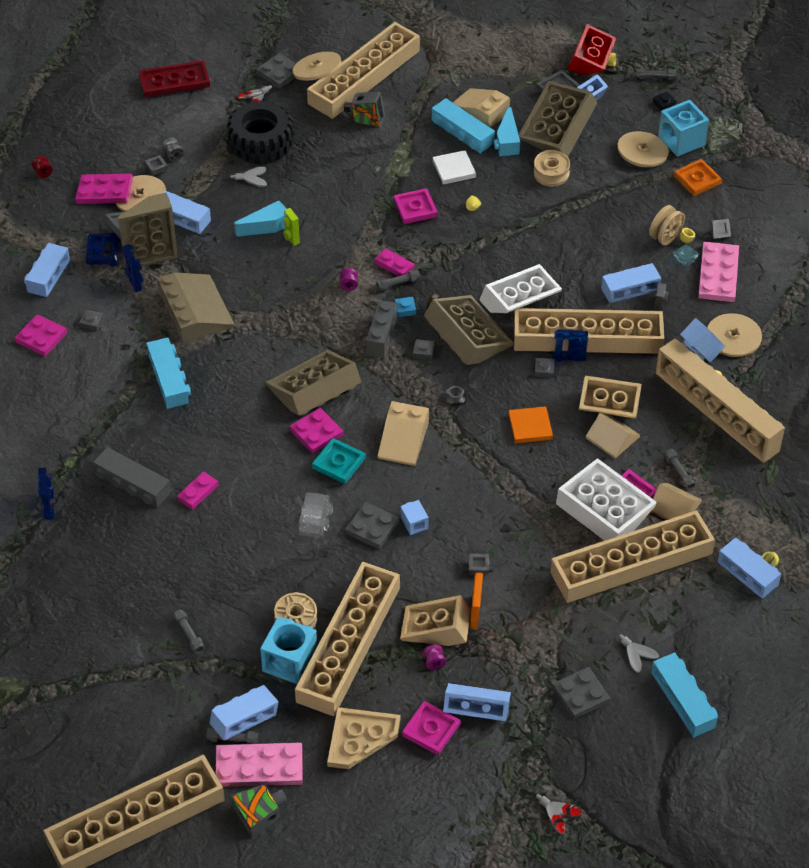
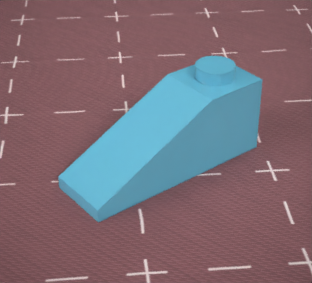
[494,107,520,156]
[234,201,286,237]

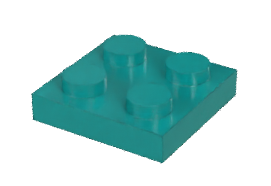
[312,438,366,484]

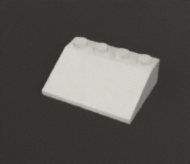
[556,458,657,541]

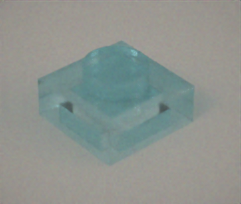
[673,244,699,266]

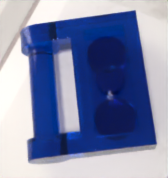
[86,233,120,266]
[122,244,143,293]
[552,329,588,362]
[38,468,55,520]

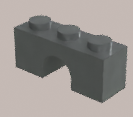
[366,300,397,358]

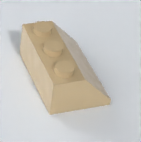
[579,376,641,418]

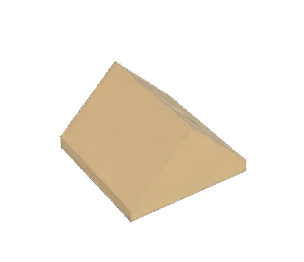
[586,413,640,459]
[651,483,702,520]

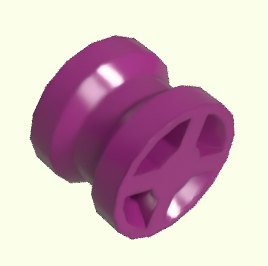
[340,268,358,291]
[422,645,447,670]

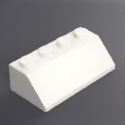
[479,264,562,313]

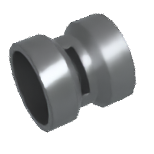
[162,138,184,162]

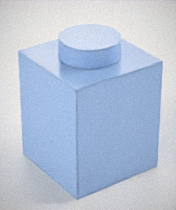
[401,500,428,535]

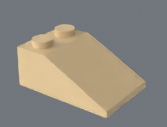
[453,88,510,128]
[378,401,429,466]
[400,595,471,646]

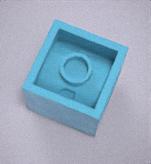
[658,100,709,157]
[260,616,317,684]

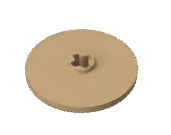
[293,52,342,81]
[617,131,669,167]
[116,175,166,212]
[707,313,762,357]

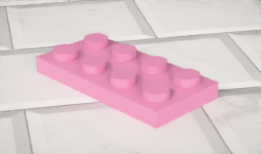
[698,242,739,302]
[216,743,303,787]

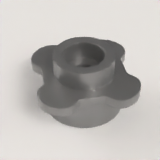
[446,386,465,404]

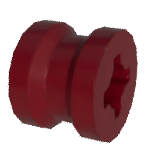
[32,156,53,178]

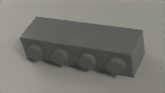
[93,447,171,508]

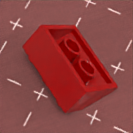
[567,24,616,76]

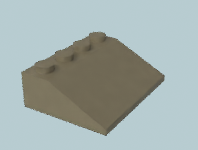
[519,81,597,157]
[118,192,178,270]
[157,273,235,342]
[424,295,514,365]
[266,350,361,416]

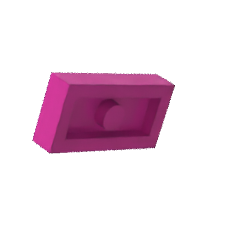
[375,248,414,276]
[177,472,219,510]

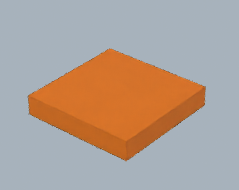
[673,159,722,196]
[509,406,553,444]
[469,573,483,630]

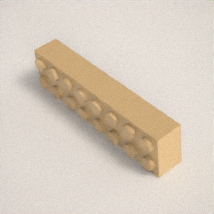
[307,22,420,119]
[514,308,664,354]
[656,338,785,463]
[550,510,715,603]
[295,562,400,716]
[44,755,225,868]

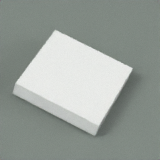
[433,151,476,184]

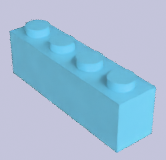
[432,99,495,154]
[147,337,191,409]
[651,653,718,738]

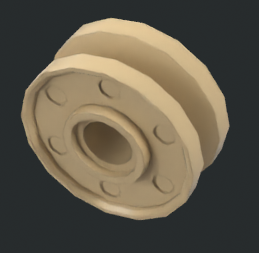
[534,150,570,187]
[649,205,685,245]
[274,592,317,629]

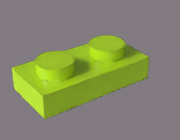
[283,208,300,246]

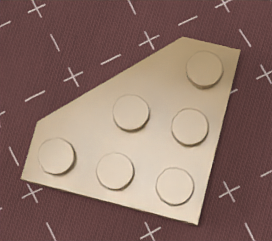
[327,707,401,769]

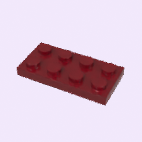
[139,60,210,97]

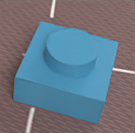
[395,297,416,317]

